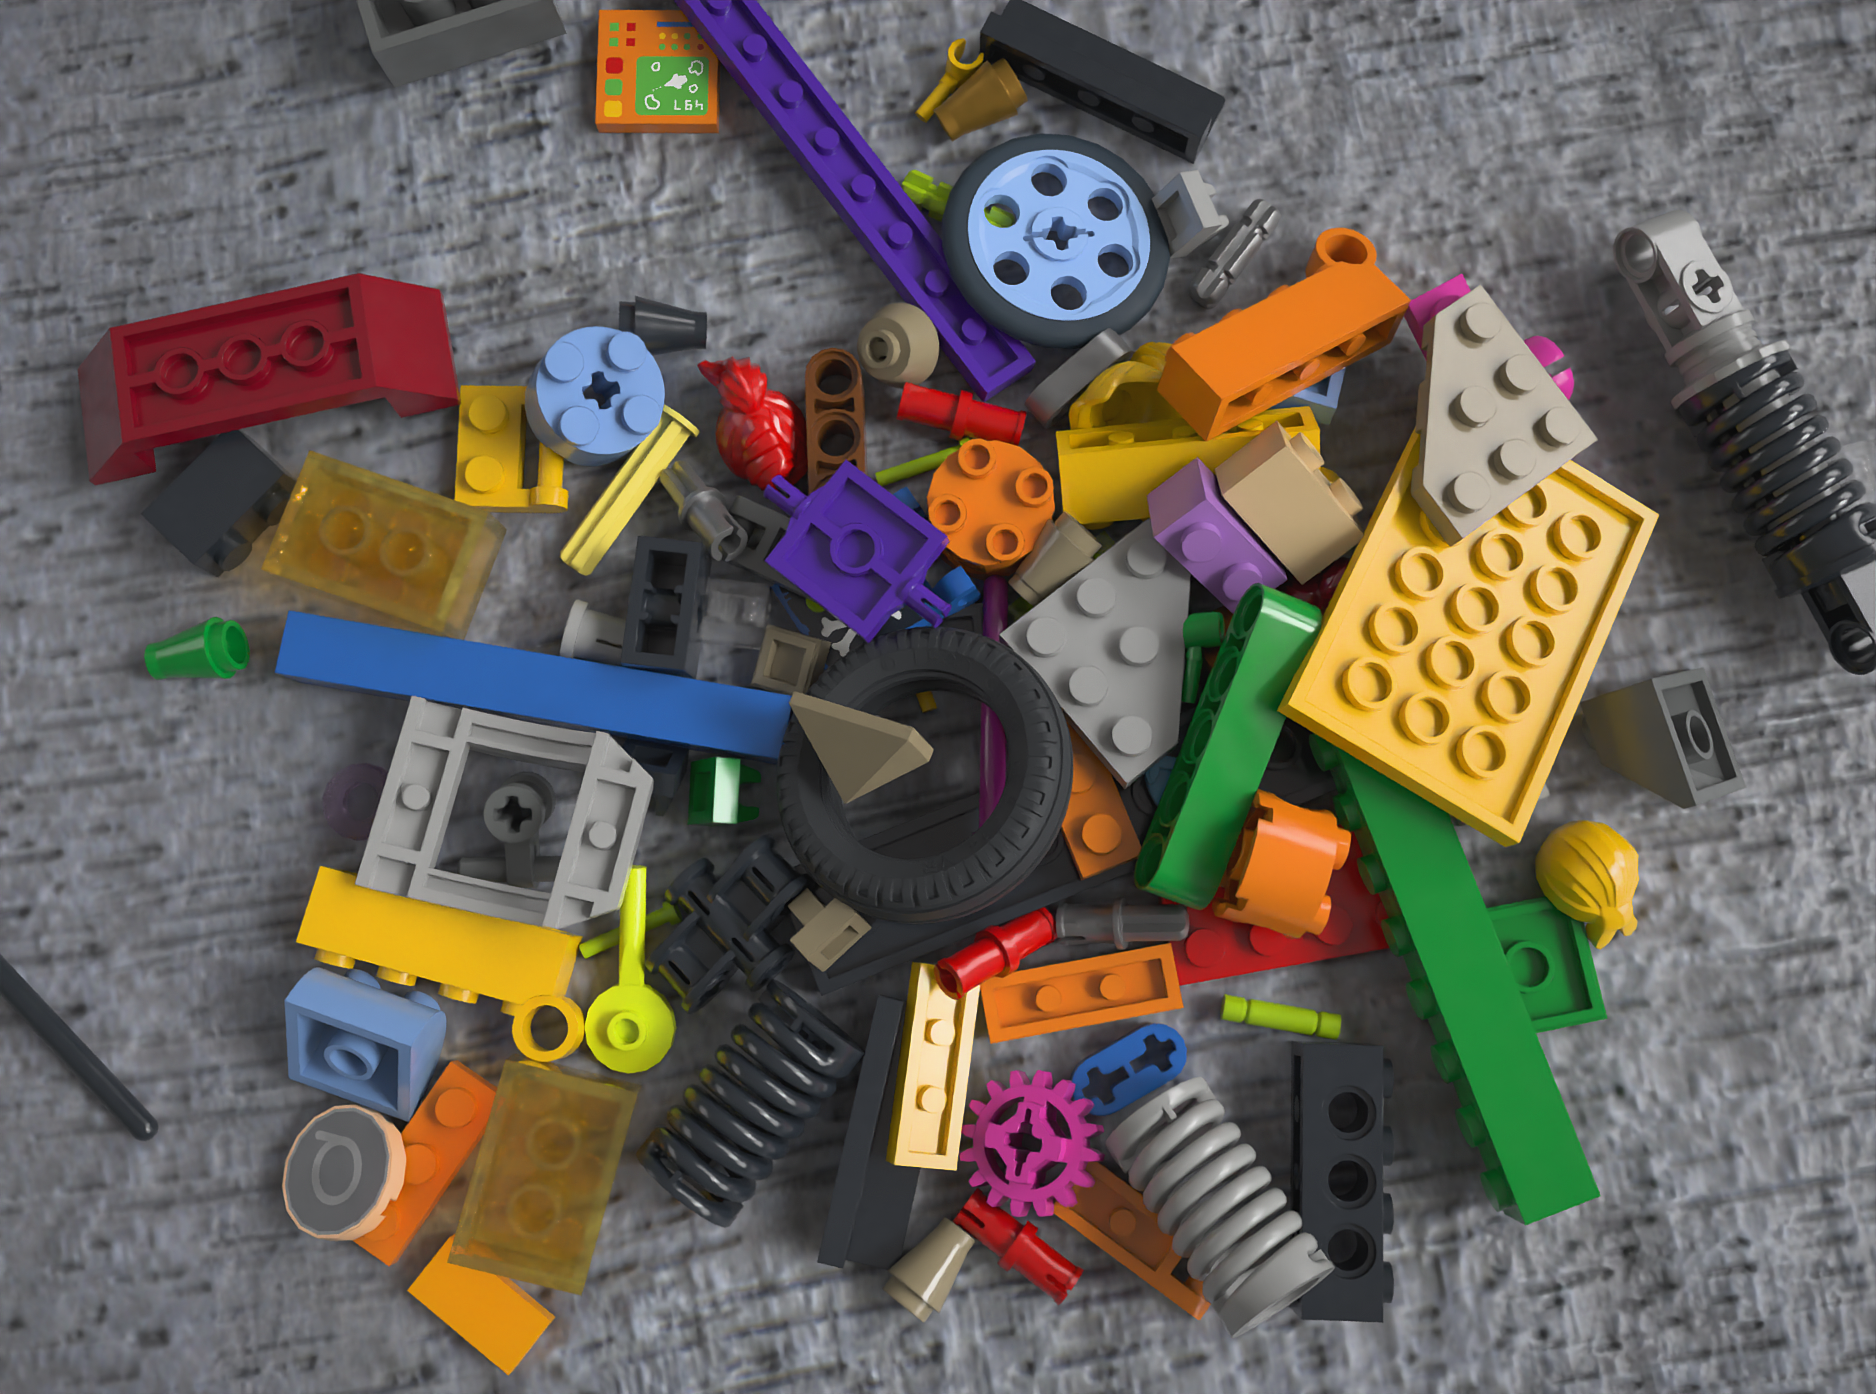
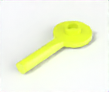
[584,865,677,1074]

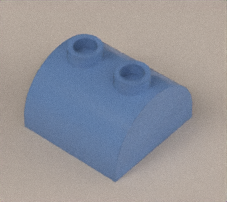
[284,967,446,1122]

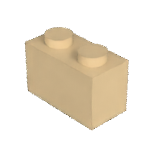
[1214,421,1364,585]

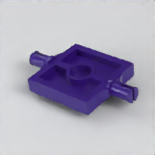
[763,460,952,643]

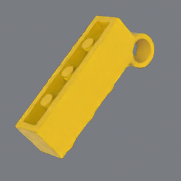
[1056,406,1340,530]
[296,866,585,1062]

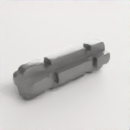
[1188,199,1281,309]

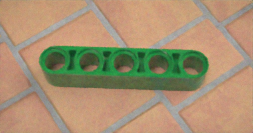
[1134,583,1322,910]

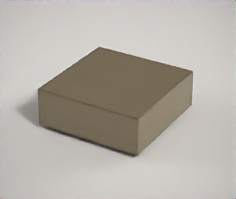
[750,624,831,696]

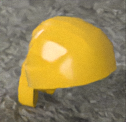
[1535,820,1639,950]

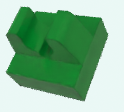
[687,757,761,827]

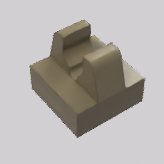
[787,888,872,972]

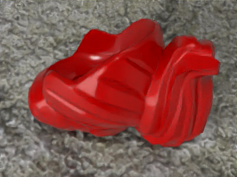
[697,356,808,492]

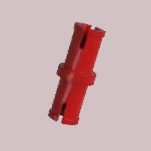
[896,382,1026,446]
[934,907,1057,1000]
[952,1187,1084,1306]

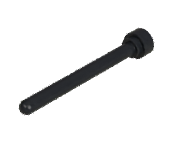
[0,954,159,1141]

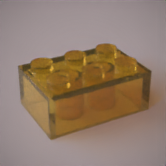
[261,450,507,640]
[447,1053,642,1296]

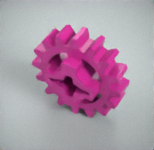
[959,1070,1105,1217]

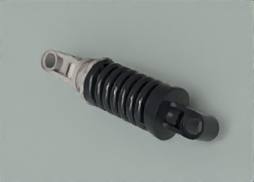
[1613,210,1876,675]

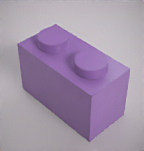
[1147,457,1287,614]

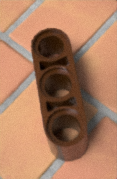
[805,348,868,495]

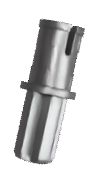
[660,461,748,561]
[1056,897,1189,950]

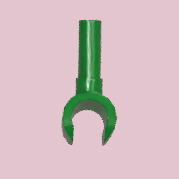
[1181,612,1225,704]

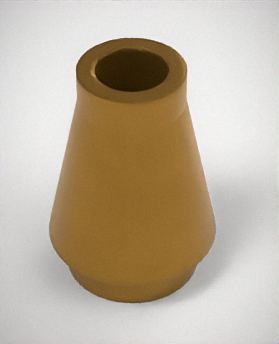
[933,58,1028,142]

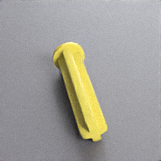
[559,404,700,576]

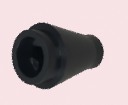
[619,296,707,356]

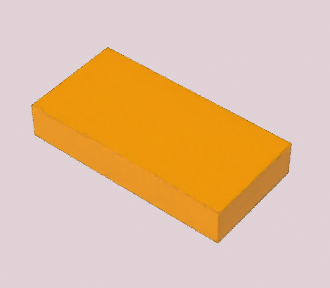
[407,1234,555,1375]

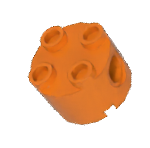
[927,438,1055,581]
[1212,789,1351,939]

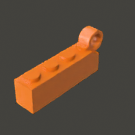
[1157,228,1411,442]

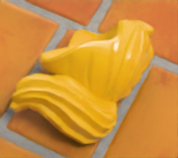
[1069,342,1183,430]

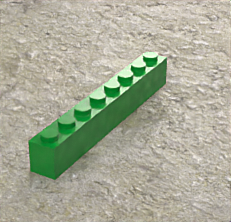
[1309,733,1601,1226]

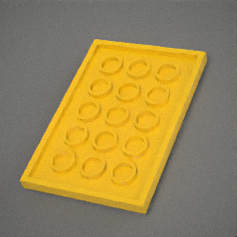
[1277,426,1659,847]

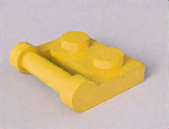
[454,385,568,513]

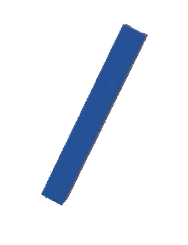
[275,610,794,764]

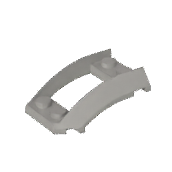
[355,696,654,930]

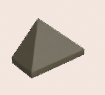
[789,691,934,804]

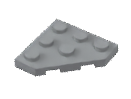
[999,518,1191,789]

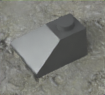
[1580,667,1746,809]

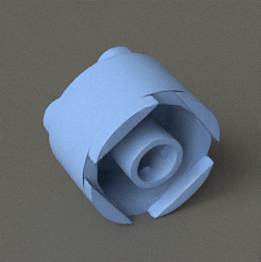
[525,326,665,466]

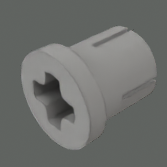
[559,599,626,668]

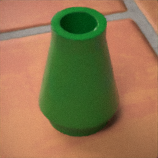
[144,617,250,680]

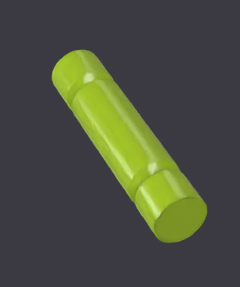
[1220,994,1341,1040]

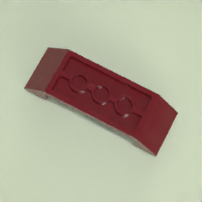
[77,273,462,486]

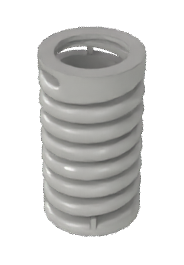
[1105,1077,1335,1338]

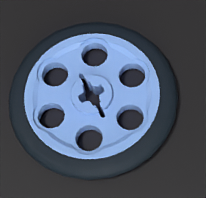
[942,133,1170,349]

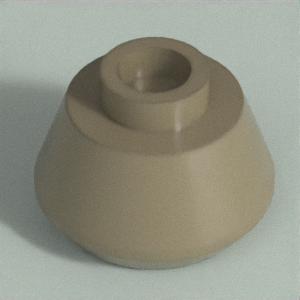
[857,303,939,389]

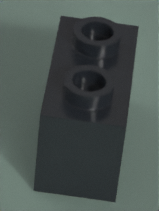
[620,536,712,679]

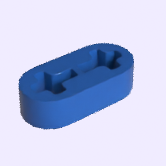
[1070,1023,1187,1116]

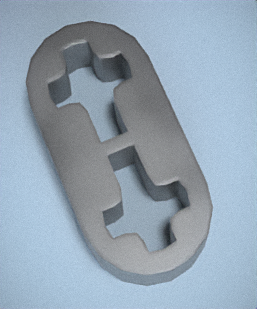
[1024,328,1133,429]

